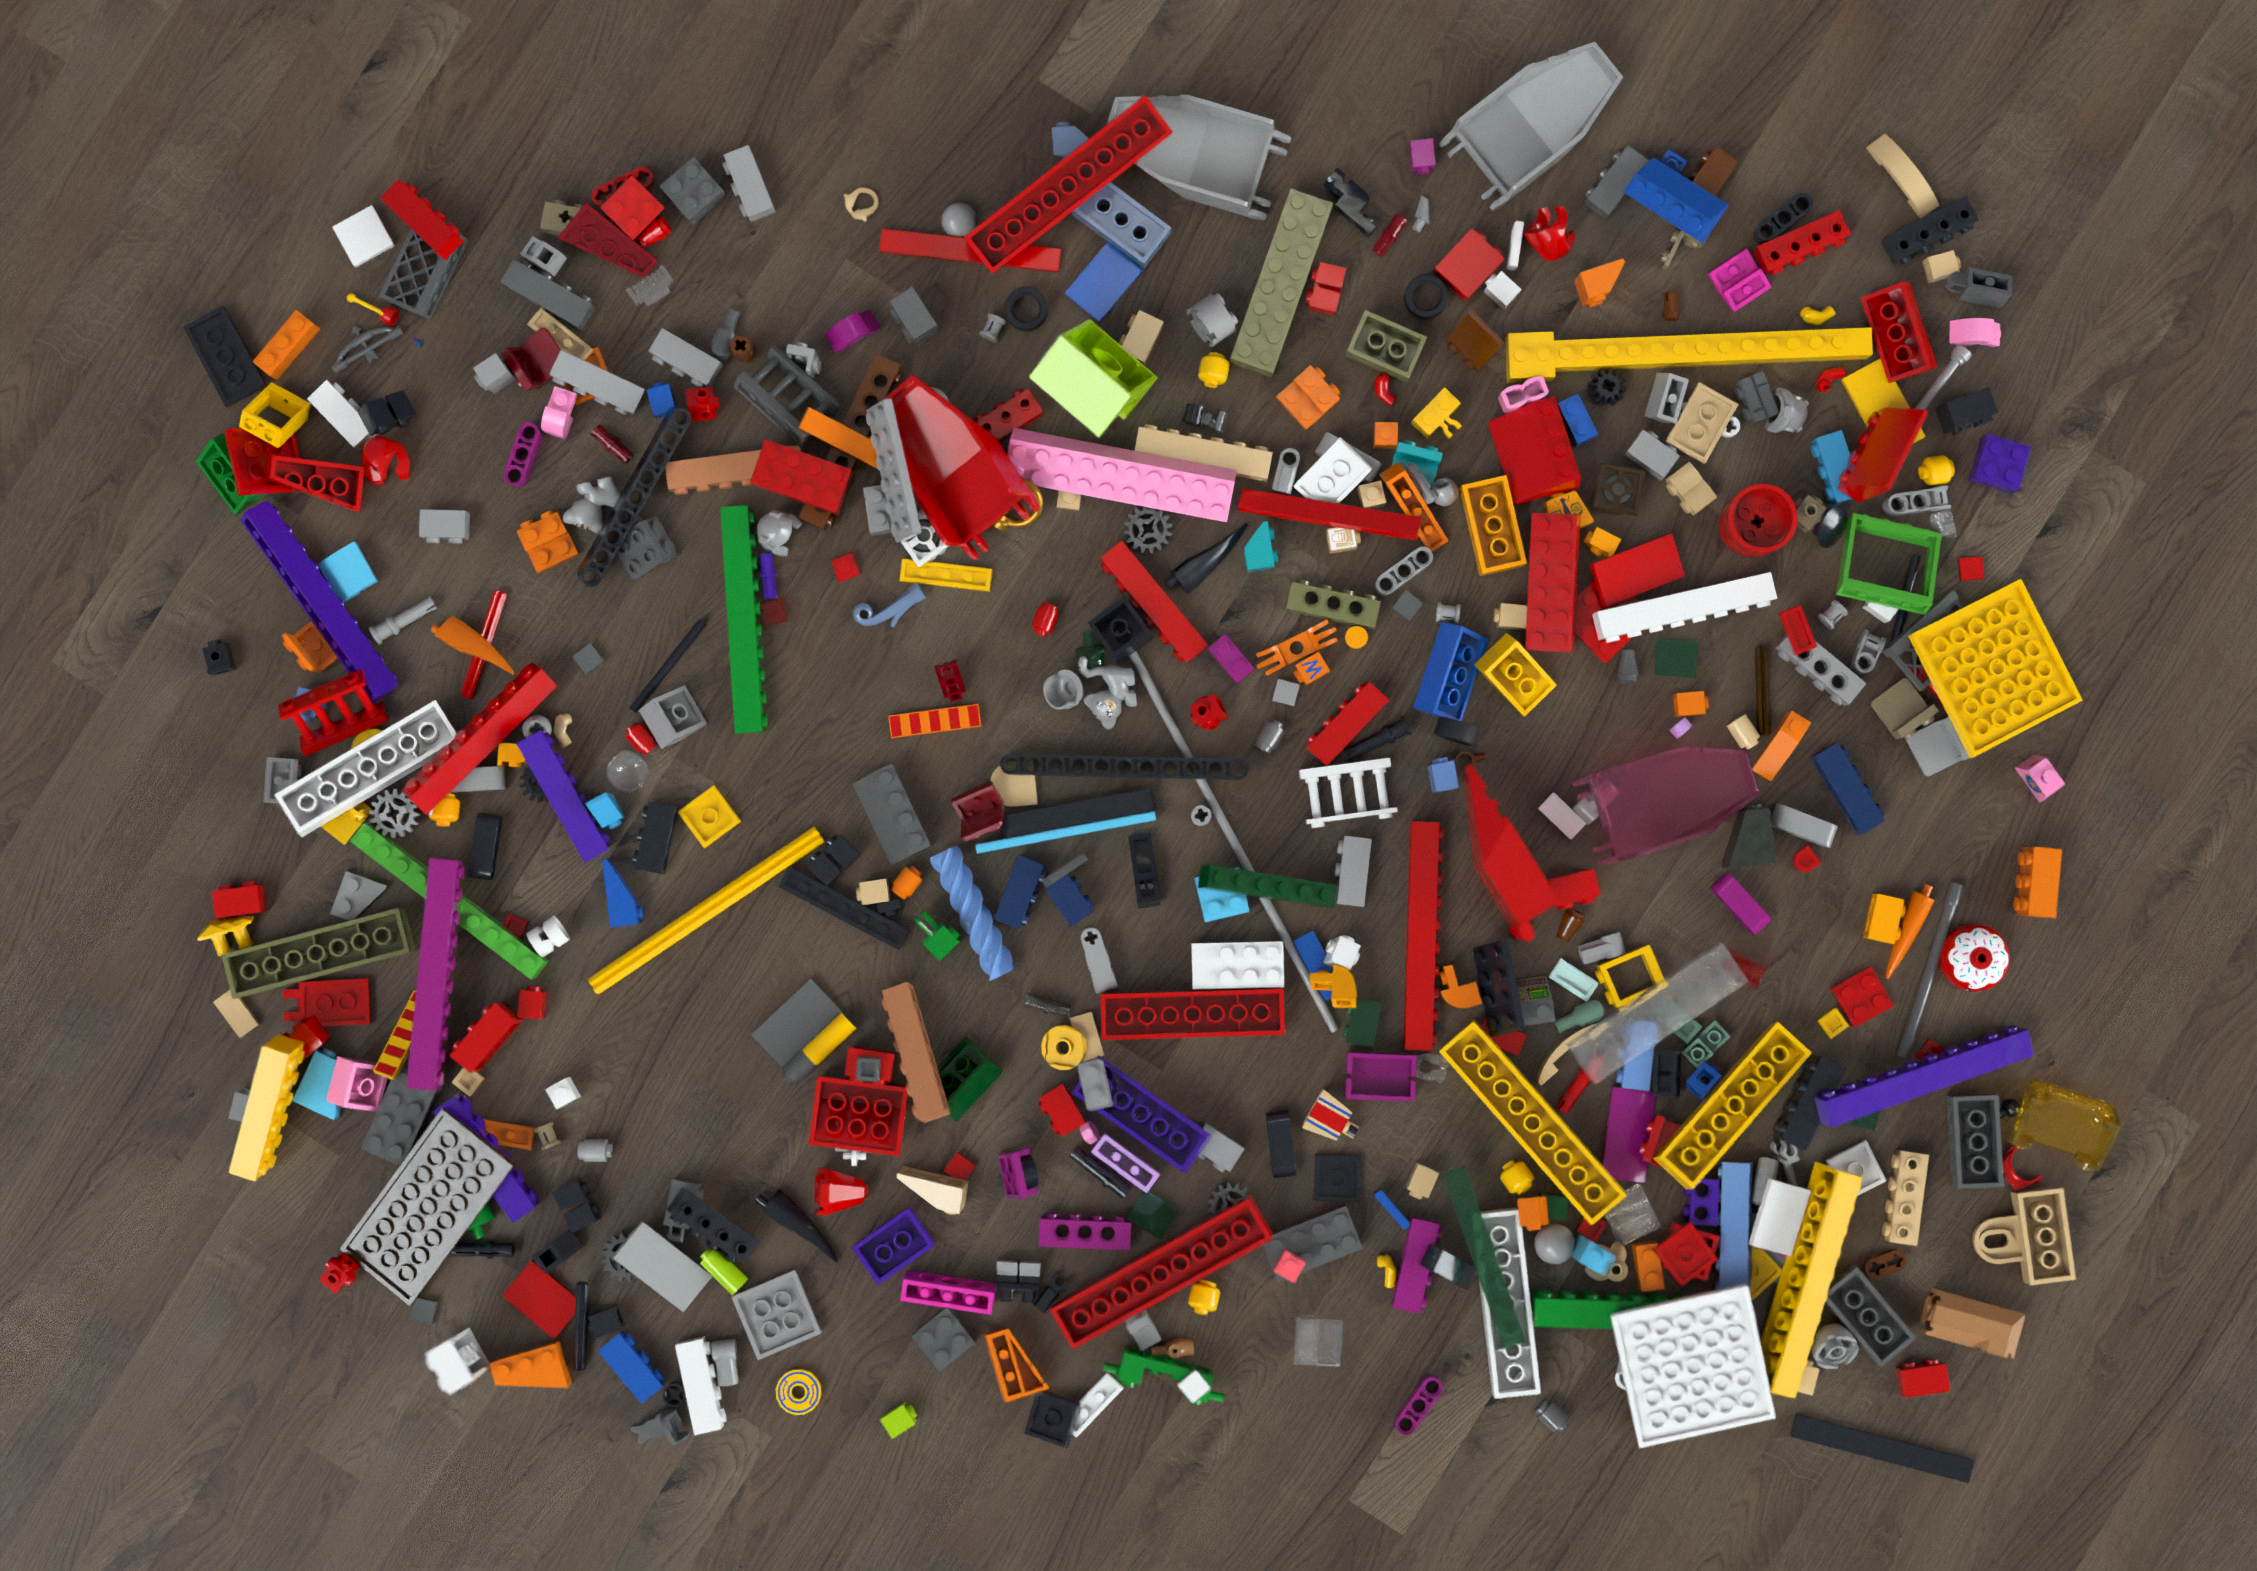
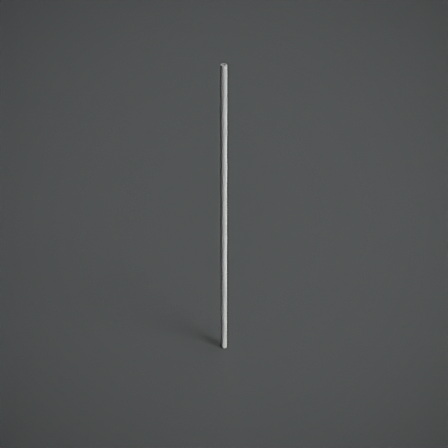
[1129,651,1339,1033]

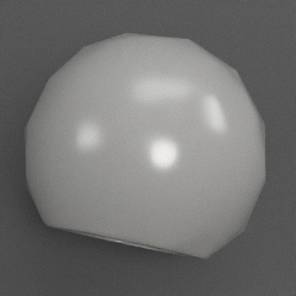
[1431,478,1459,506]
[522,715,552,738]

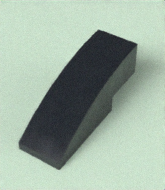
[1128,833,1161,909]

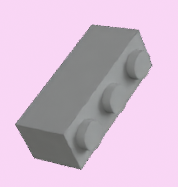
[722,145,776,222]
[648,328,723,388]
[1335,836,1372,907]

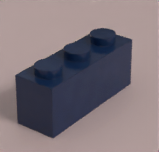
[994,855,1047,929]

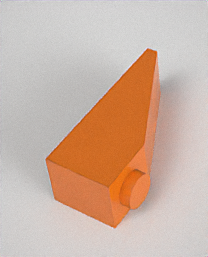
[1751,711,1811,782]

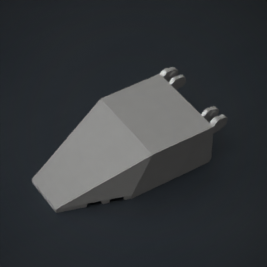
[1439,42,1623,211]
[1107,95,1291,220]

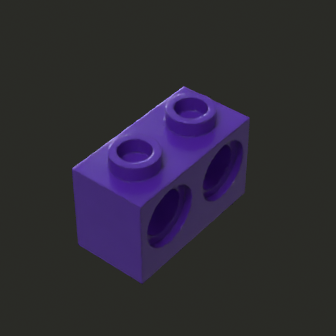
[1683,1177,1719,1226]

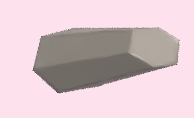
[1412,195,1430,232]

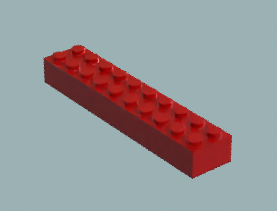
[964,94,1173,274]
[1050,1194,1273,1350]

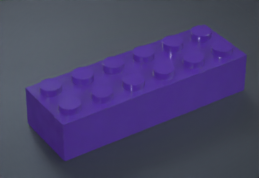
[1072,1055,1212,1174]

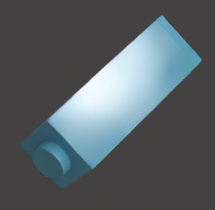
[292,1048,341,1120]
[1571,1233,1618,1276]

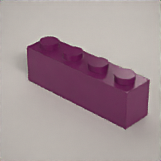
[1391,1216,1442,1314]

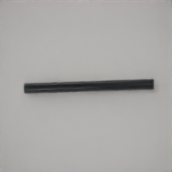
[629,619,706,713]

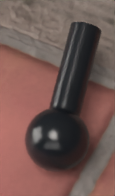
[2000,1099,2021,1119]

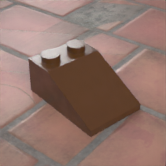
[1446,310,1504,373]

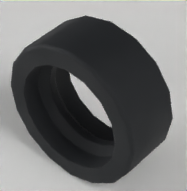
[1404,274,1448,320]
[1005,287,1048,331]
[1434,717,1480,746]

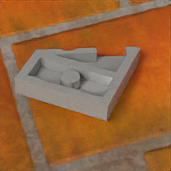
[330,871,389,921]

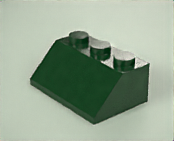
[937,1036,1003,1122]

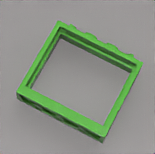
[1836,513,1942,615]

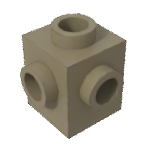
[1794,495,1826,533]

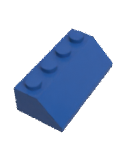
[1624,157,1729,244]
[1413,622,1489,721]

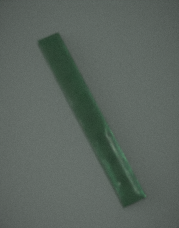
[1442,1166,1526,1349]

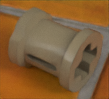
[534,1122,561,1151]

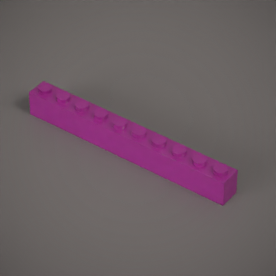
[406,858,464,1091]

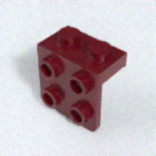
[501,328,561,391]
[951,781,1004,841]

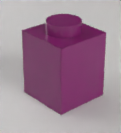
[1408,138,1436,175]

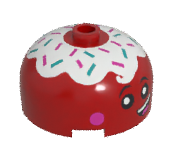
[1938,924,2010,992]

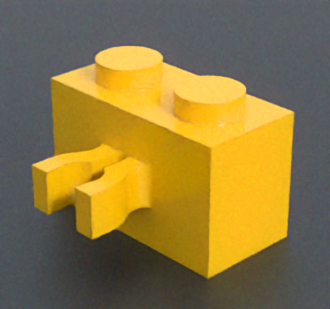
[1411,387,1462,439]

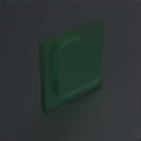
[1654,639,1698,678]
[1126,1190,1178,1240]

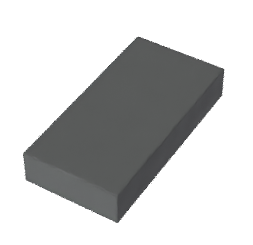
[1042,853,1088,888]

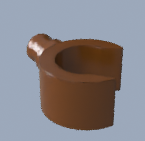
[1454,751,1486,767]

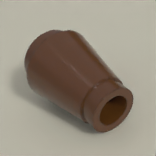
[1556,908,1585,943]

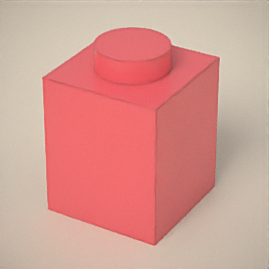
[1273,1249,1305,1283]

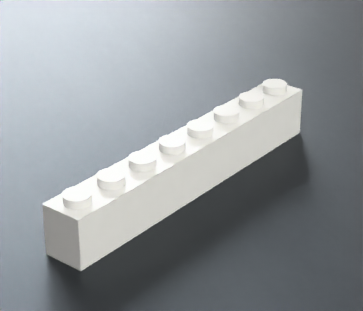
[1592,572,1777,643]

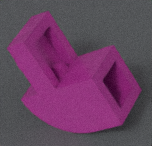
[825,309,881,354]

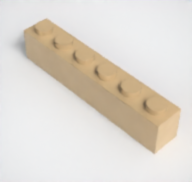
[1134,424,1273,482]

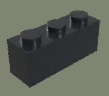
[633,802,679,874]

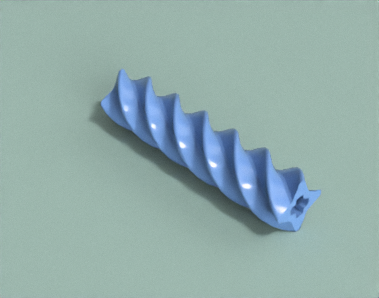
[930,845,1016,981]

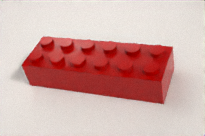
[1525,513,1581,652]

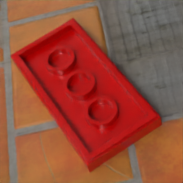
[1590,533,1685,607]

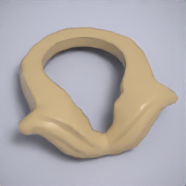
[844,188,879,222]

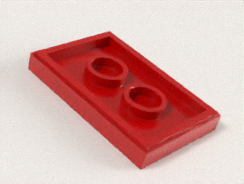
[502,1260,576,1339]

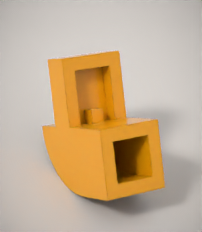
[1310,965,1357,1008]

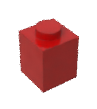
[517,985,547,1019]

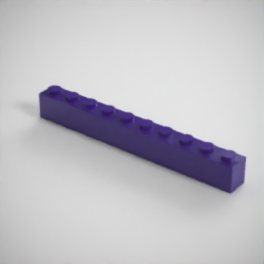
[241,500,398,703]
[1814,1025,2034,1128]

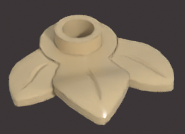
[1585,1241,1628,1282]

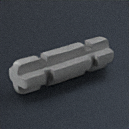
[1405,463,1437,504]

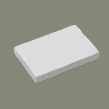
[1293,437,1373,504]
[1748,1178,1811,1256]

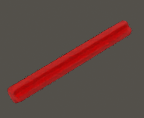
[460,590,507,699]

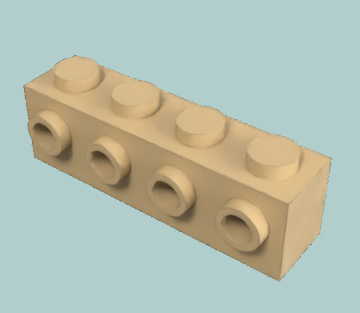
[1882,1149,1929,1246]

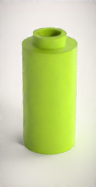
[700,1247,748,1295]

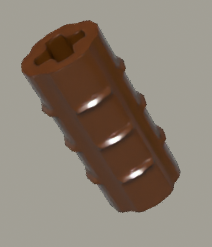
[731,335,756,363]

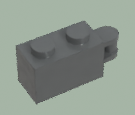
[1945,267,2013,309]
[663,1178,704,1243]

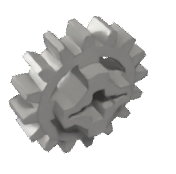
[369,789,421,838]

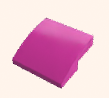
[1707,248,1771,312]

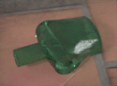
[1075,631,1105,669]

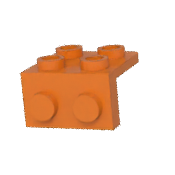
[281,621,338,674]

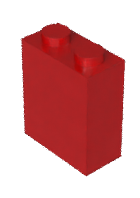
[1433,228,1505,302]

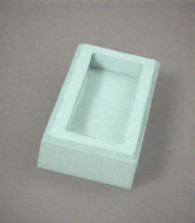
[1548,958,1599,1002]

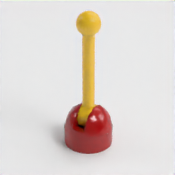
[347,293,399,327]

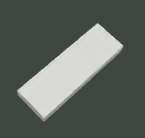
[1072,1372,1124,1438]

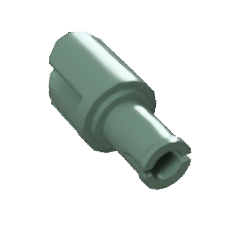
[1555,1000,1605,1033]

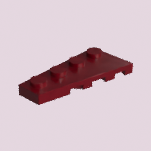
[558,202,658,278]

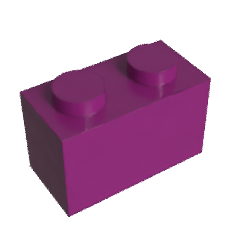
[1207,634,1255,685]

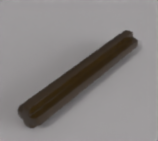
[1755,646,1771,736]

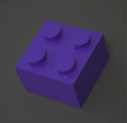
[1968,434,2031,494]

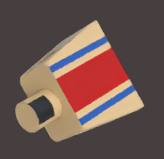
[1301,1089,1359,1140]

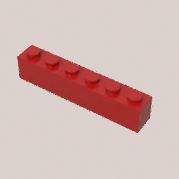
[1100,540,1208,664]

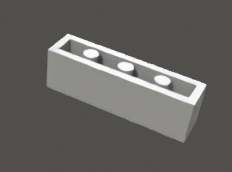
[549,349,645,415]

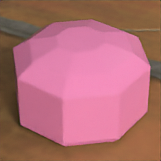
[1080,1121,1100,1145]

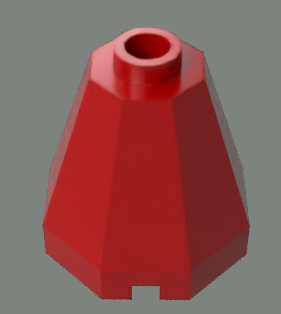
[814,1167,868,1215]

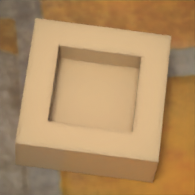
[452,1068,485,1096]

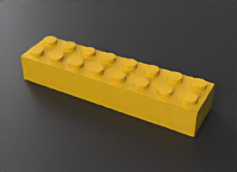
[1653,1022,1812,1189]

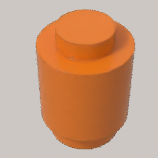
[891,866,923,900]

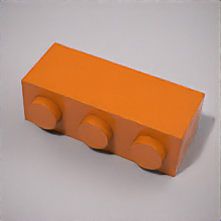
[253,310,320,380]

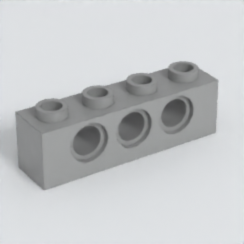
[1775,635,1867,706]

